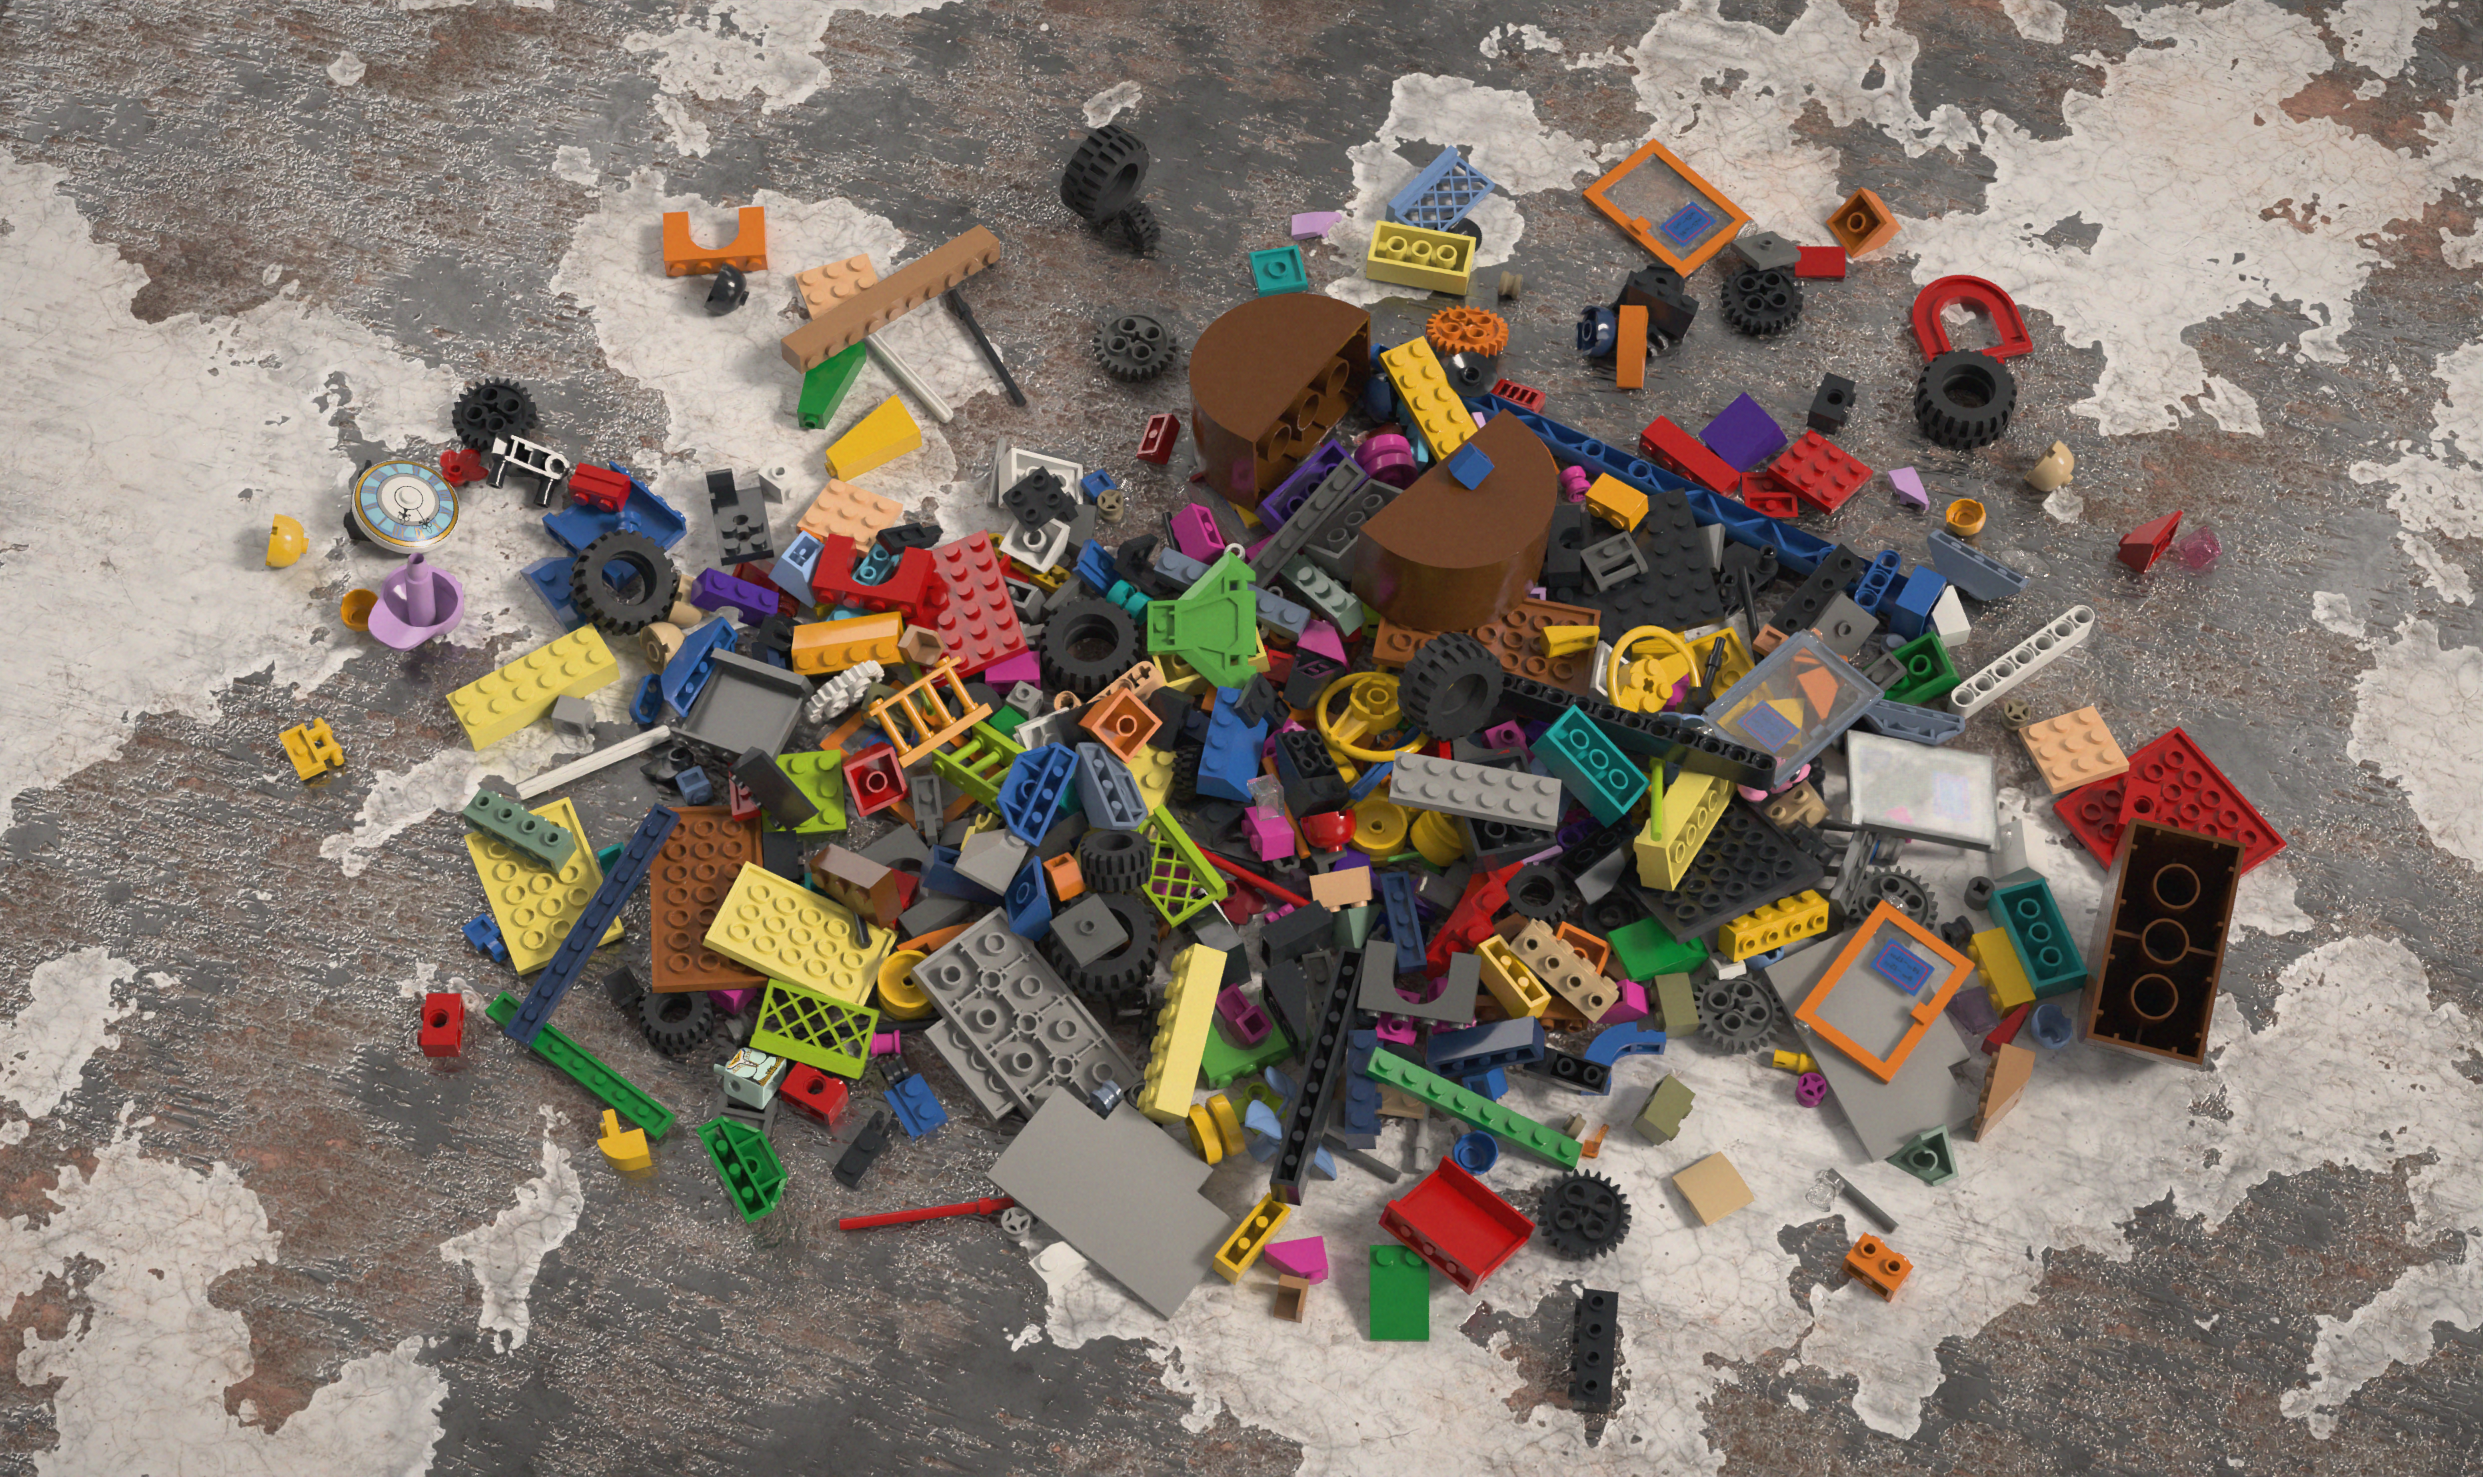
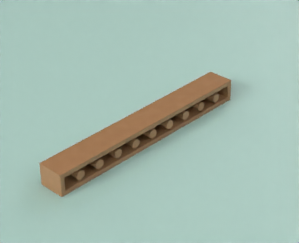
[780,224,1000,375]

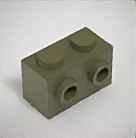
[860,681,924,738]
[1647,972,1700,1038]
[1631,1074,1696,1146]

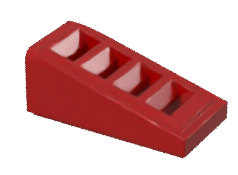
[1490,378,1546,414]
[1981,1003,2030,1056]

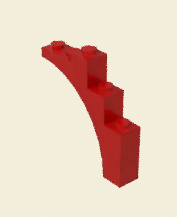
[1419,860,1524,982]

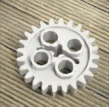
[804,660,884,724]

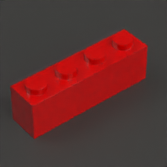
[1638,415,1741,498]

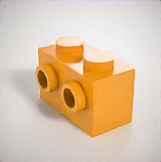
[1585,472,1648,533]

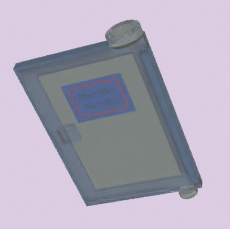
[1691,628,1885,790]

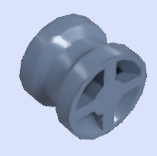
[1089,1079,1125,1116]

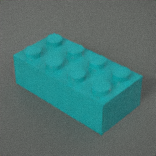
[1529,704,1652,828]
[1987,878,2088,1001]

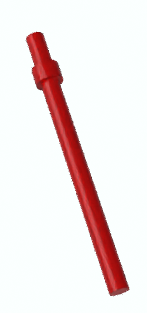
[1163,838,1311,908]
[839,1197,1015,1231]

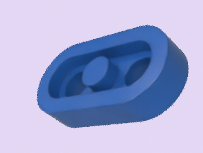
[629,673,664,724]

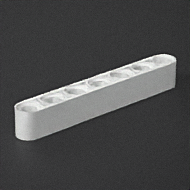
[1947,605,2095,719]

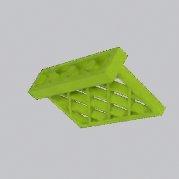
[1131,804,1228,928]
[749,978,880,1079]

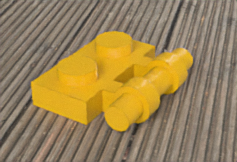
[278,718,344,781]

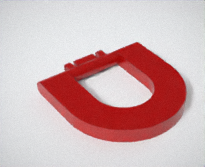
[1911,275,2033,365]

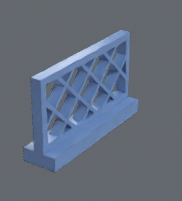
[1385,145,1495,233]

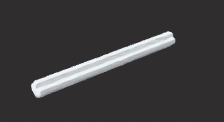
[862,332,953,423]
[516,725,671,800]

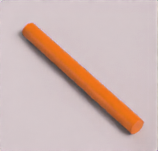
[1261,756,1311,859]

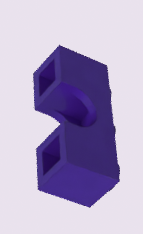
[690,567,779,629]

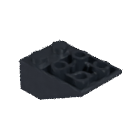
[1274,729,1350,821]

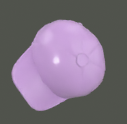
[368,552,465,652]

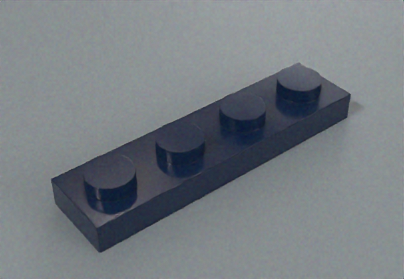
[1380,871,1428,974]

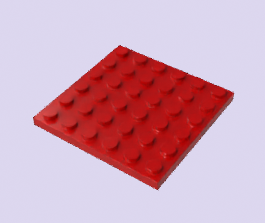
[2052,726,2288,879]

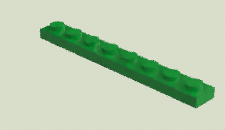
[485,991,676,1141]
[1364,1046,1583,1172]

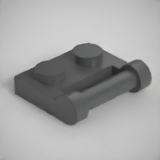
[1580,531,1648,593]
[712,1088,779,1140]

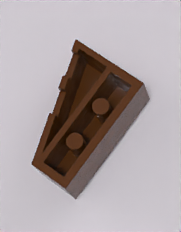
[808,843,903,931]

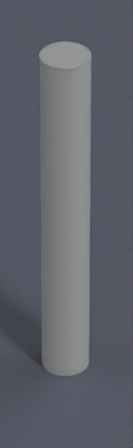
[987,438,1007,508]

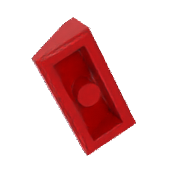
[1793,246,1846,278]
[1136,413,1181,465]

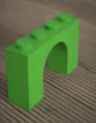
[1199,990,1313,1091]

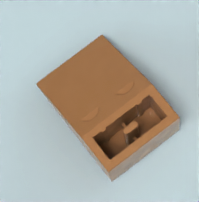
[1971,1043,2036,1143]

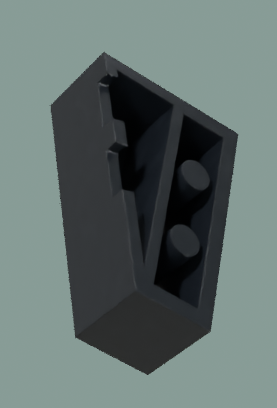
[1282,648,1346,710]
[1175,892,1252,992]

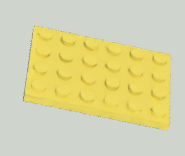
[464,797,626,976]
[702,861,899,1017]

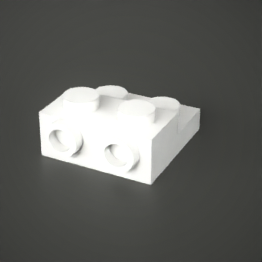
[1012,707,1069,751]

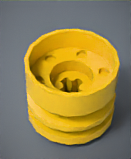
[1410,810,1464,867]

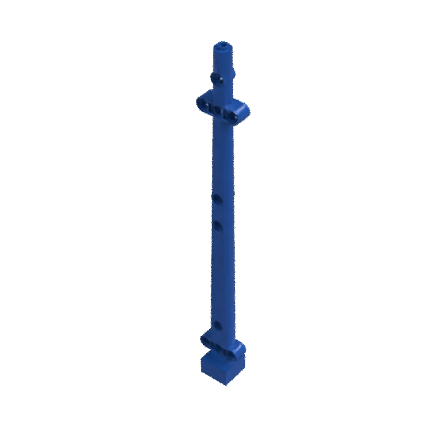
[1371,343,1947,642]

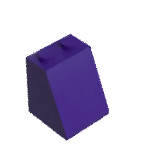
[1698,392,1788,473]

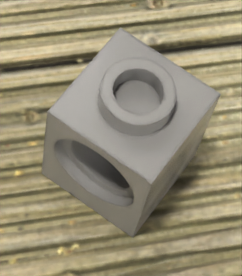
[1005,680,1044,721]
[551,694,596,738]

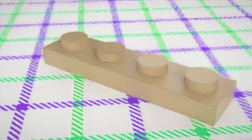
[1332,1077,1426,1119]

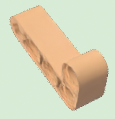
[1054,661,1164,711]

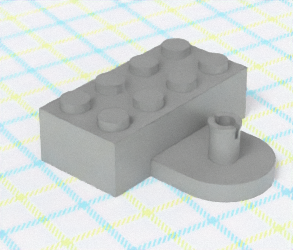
[1302,478,1404,582]

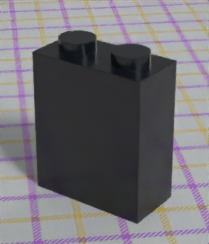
[1259,899,1334,969]

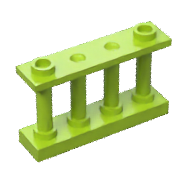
[932,720,1028,817]

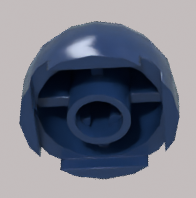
[1575,305,1619,357]
[1358,372,1400,424]

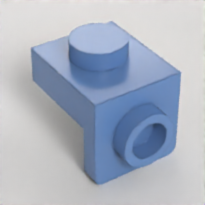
[675,765,713,807]

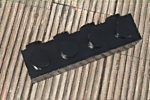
[1769,543,1866,638]
[1567,1288,1619,1415]

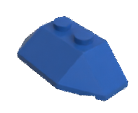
[520,557,599,634]
[660,617,738,718]
[995,742,1080,848]

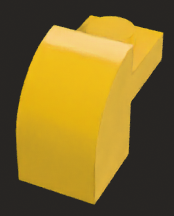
[597,1109,652,1171]

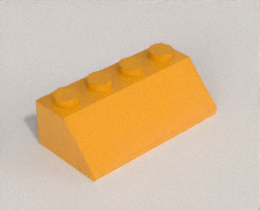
[791,611,907,679]

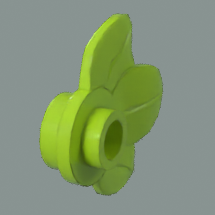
[1231,1082,1287,1136]

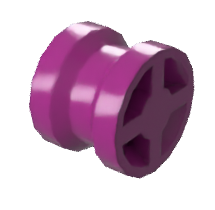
[1795,1073,1826,1108]

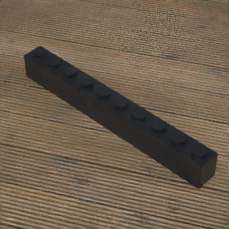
[1269,946,1366,1206]

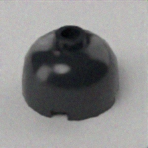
[704,262,750,314]

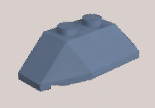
[1927,529,2030,601]
[1856,694,1965,746]
[1075,743,1149,830]

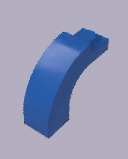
[1580,1022,1666,1096]

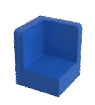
[1448,442,1494,490]
[1462,1068,1508,1101]

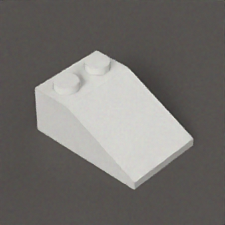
[999,448,1083,510]

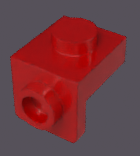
[1262,649,1295,690]

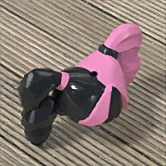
[1737,748,1826,802]

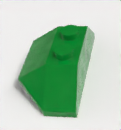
[696,1116,788,1225]

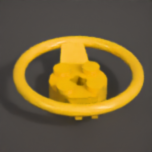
[1606,625,1701,715]
[1315,672,1430,762]

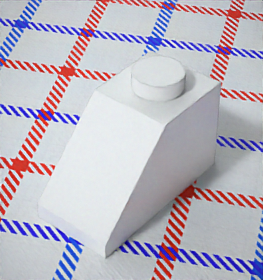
[1926,585,1971,647]
[1028,1241,1092,1297]

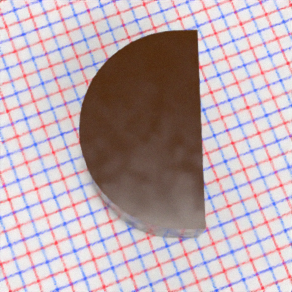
[1189,293,1371,513]
[1350,409,1557,632]
[2077,817,2246,1071]

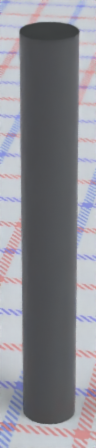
[1320,1133,1401,1183]
[1825,1168,1899,1233]

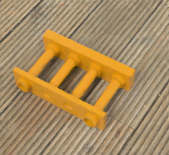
[863,656,992,769]

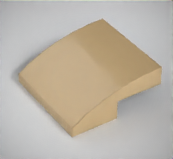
[1672,1151,1755,1227]

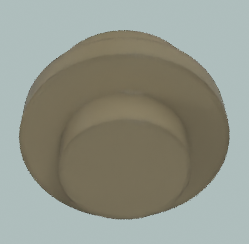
[1561,1112,1587,1140]

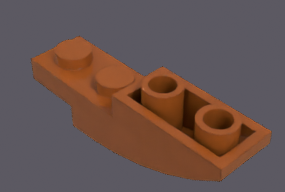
[1474,993,1589,1033]

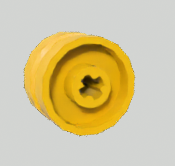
[1346,796,1408,868]
[877,950,934,1021]
[1184,1093,1246,1166]

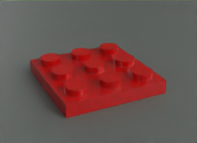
[1766,429,1874,516]

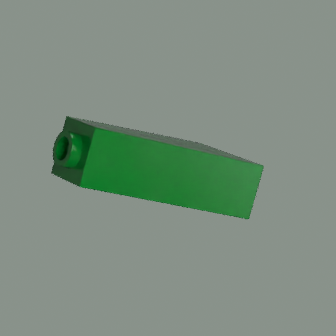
[797,342,867,430]

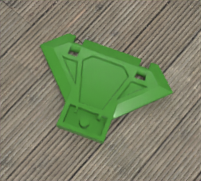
[1148,550,1257,690]

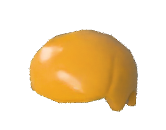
[1946,499,1986,536]
[340,589,379,632]

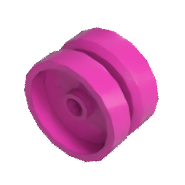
[1354,434,1418,491]

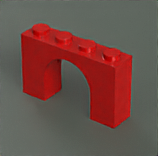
[812,533,934,618]

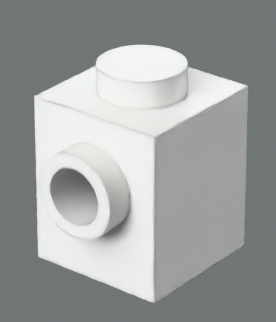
[758,456,801,504]

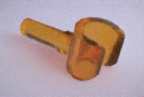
[1582,1124,1609,1159]

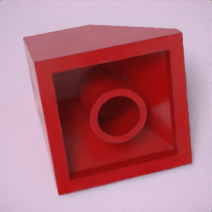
[2117,510,2184,575]
[842,741,910,817]

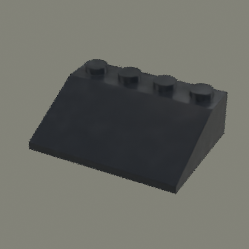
[1451,750,1557,875]

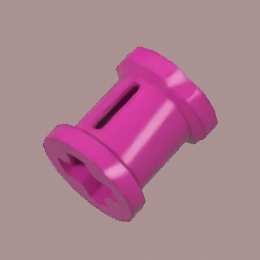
[871,1030,901,1057]

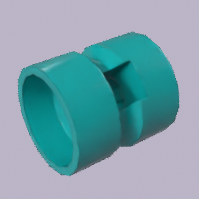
[1105,579,1154,627]

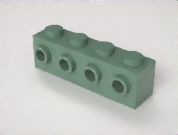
[1278,553,1367,637]
[462,788,577,874]

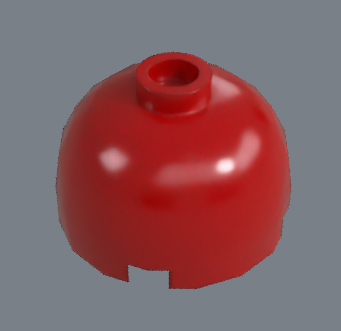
[1300,809,1357,853]

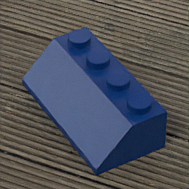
[1196,686,1268,803]

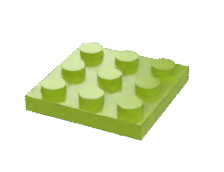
[762,749,847,836]

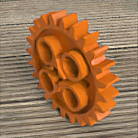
[1425,305,1509,358]

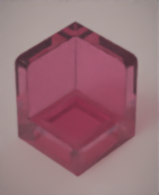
[2180,524,2223,569]

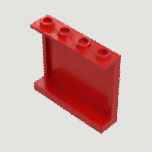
[1378,1155,1536,1295]

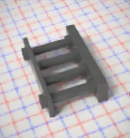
[1781,809,1880,916]

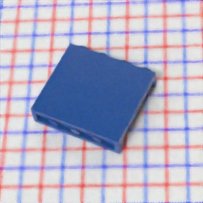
[542,460,687,593]

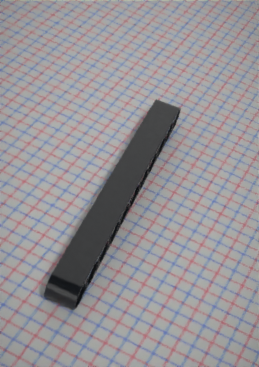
[1496,671,1777,791]

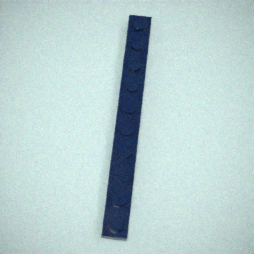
[503,803,681,1048]

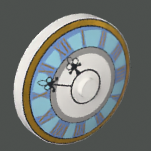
[352,460,459,554]

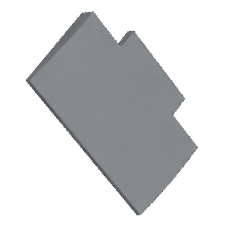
[909,906,1144,1123]
[1762,926,1976,1164]
[985,1085,1240,1321]

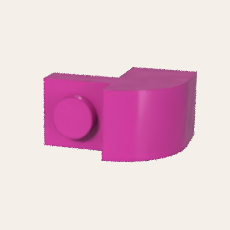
[1215,983,1274,1045]

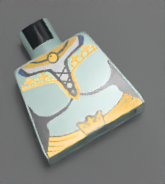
[714,1048,787,1109]

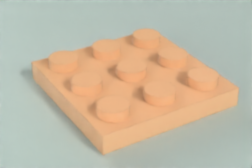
[795,253,879,321]
[796,478,903,559]
[2018,705,2129,795]

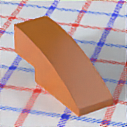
[1617,305,1648,389]

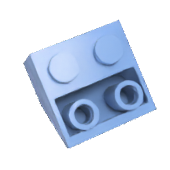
[768,530,825,608]

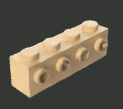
[1509,918,1619,1023]

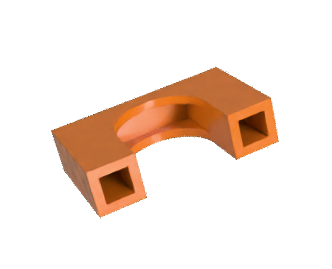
[663,206,768,277]

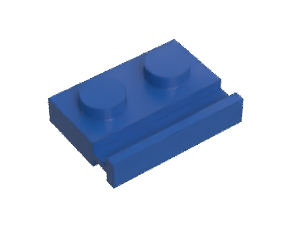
[1072,539,1123,599]
[883,1073,948,1141]

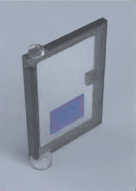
[1842,729,2011,855]

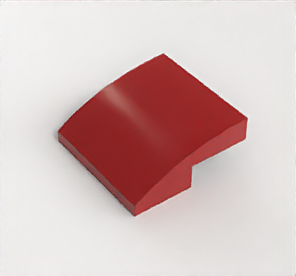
[1740,472,1798,519]

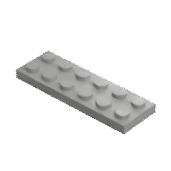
[1388,750,1562,832]

